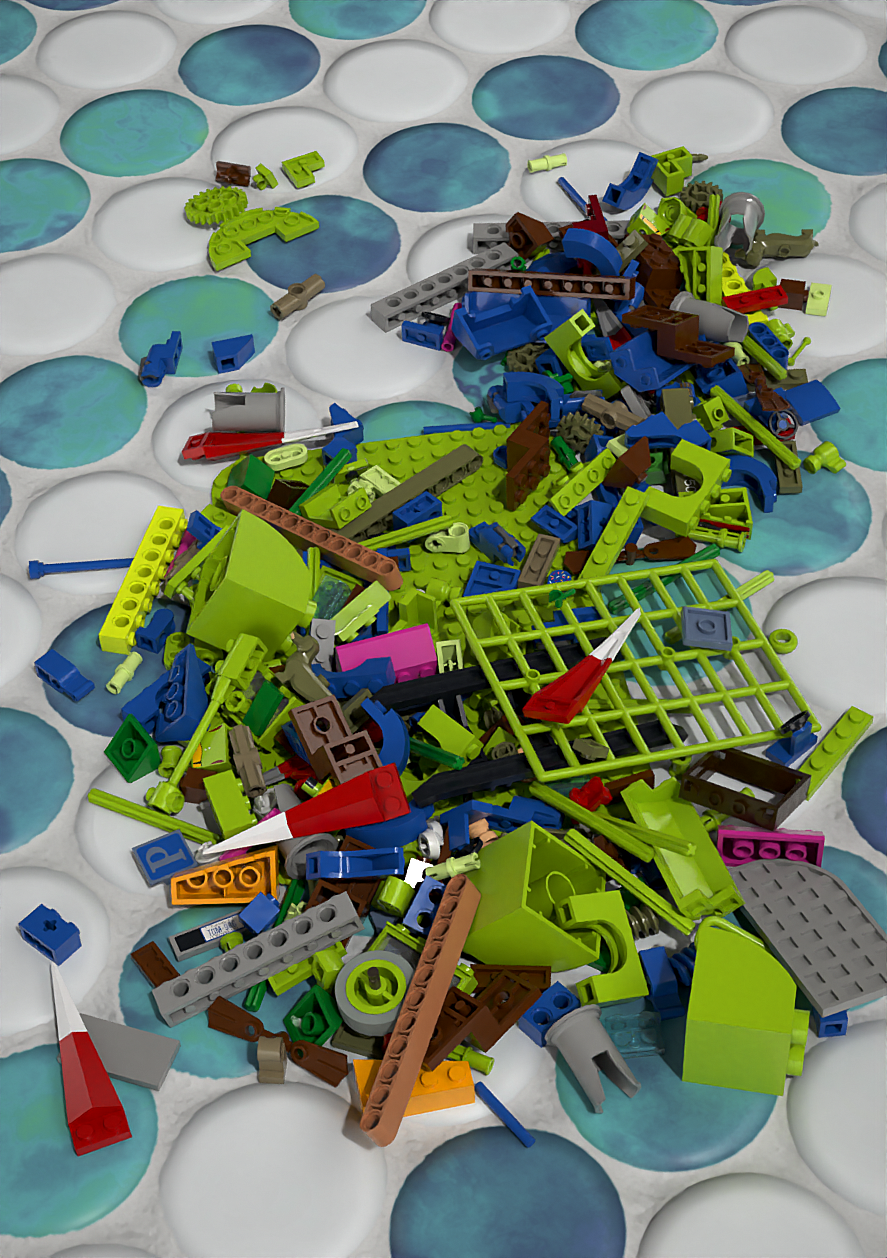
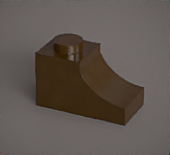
[267,479,309,510]

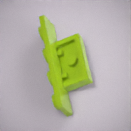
[549,448,616,516]
[330,580,391,648]

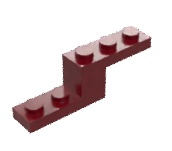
[572,195,608,274]

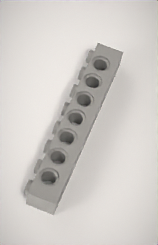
[473,220,630,254]
[371,242,519,333]
[152,891,365,1028]

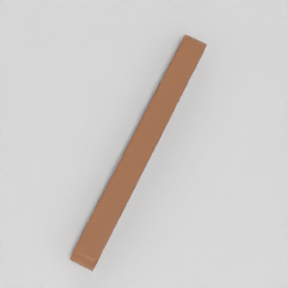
[220,486,403,591]
[360,874,481,1147]

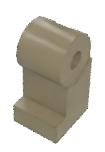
[257,1036,288,1084]

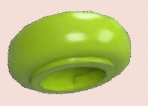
[768,629,798,654]

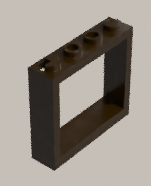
[678,748,812,832]

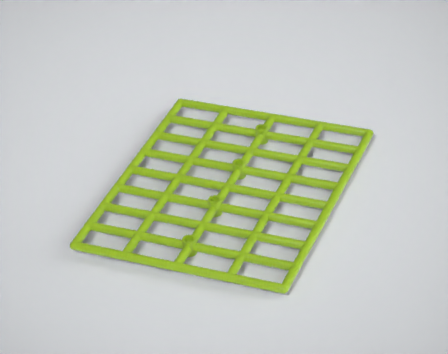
[450,559,821,783]

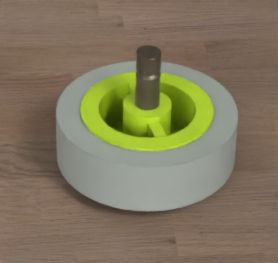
[335,950,415,1036]

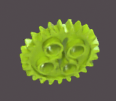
[184,186,248,225]

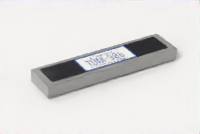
[168,908,275,962]

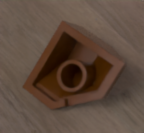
[505,212,554,266]
[602,436,651,488]

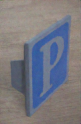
[132,829,199,886]

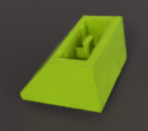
[470,610,527,662]

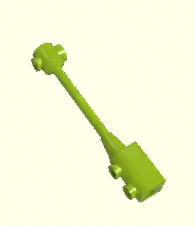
[146,633,268,816]

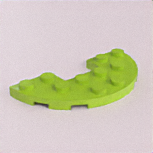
[209,207,319,271]

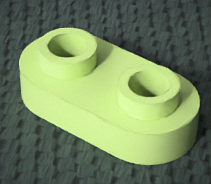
[264,444,308,471]

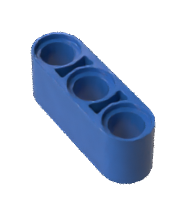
[748,322,789,370]

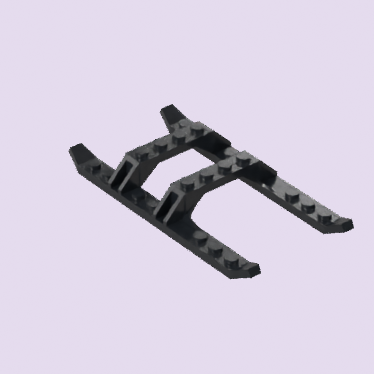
[364,637,689,808]

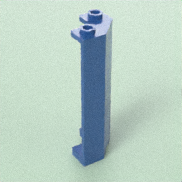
[462,291,591,343]
[609,329,707,392]

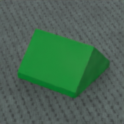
[227,454,275,500]
[104,714,161,783]

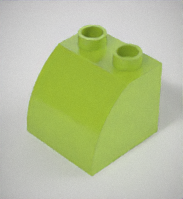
[186,509,317,662]
[462,820,606,972]
[682,925,810,1096]

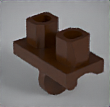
[216,161,251,186]

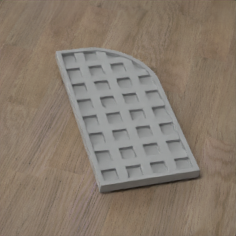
[728,859,887,1018]

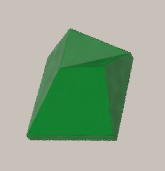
[283,985,343,1058]

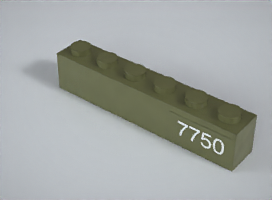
[660,388,701,497]

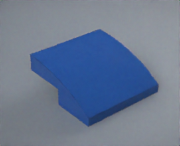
[785,379,841,426]
[531,505,578,543]

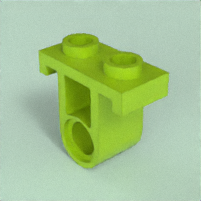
[371,876,424,925]

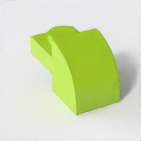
[752,267,778,311]
[311,950,345,999]

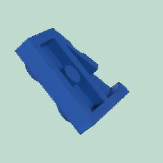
[463,561,521,597]

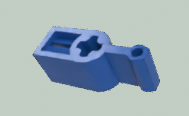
[34,649,95,701]
[638,946,685,1021]

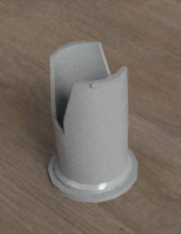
[714,192,765,255]
[670,291,749,342]
[212,388,285,432]
[252,783,339,880]
[545,1004,641,1114]

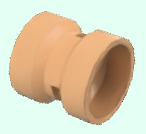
[469,818,499,849]

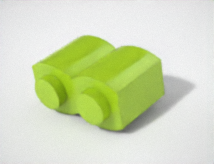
[667,214,714,247]

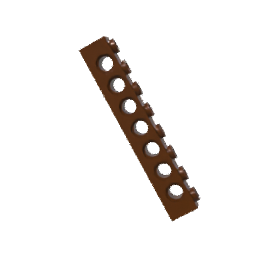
[468,268,636,300]

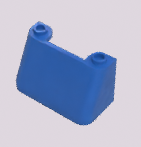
[451,285,553,360]

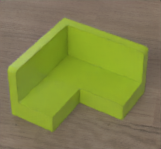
[388,587,438,636]

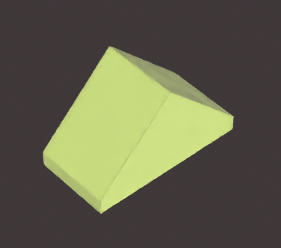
[436,639,463,674]

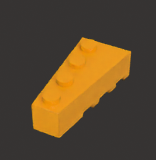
[171,845,280,905]
[353,1059,475,1117]

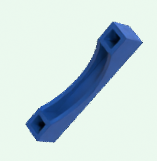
[584,434,644,547]

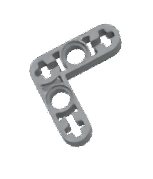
[621,384,656,419]

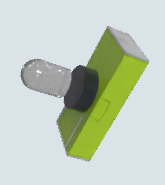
[332,458,368,484]

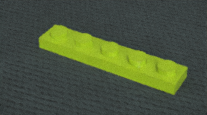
[578,486,649,593]
[796,706,874,801]

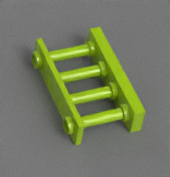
[164,525,229,603]

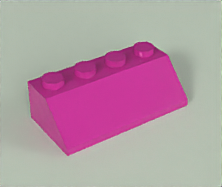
[335,623,437,700]
[716,825,825,867]

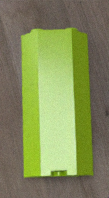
[620,777,746,921]

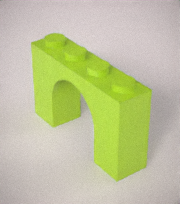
[544,309,628,400]
[640,439,732,537]
[400,704,484,806]
[554,890,649,1007]

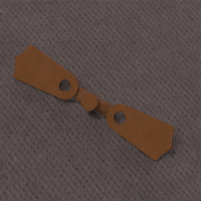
[737,363,790,411]
[563,536,697,575]
[207,996,348,1087]

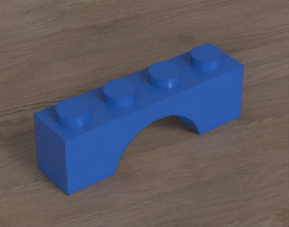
[121,657,211,735]
[293,657,396,701]

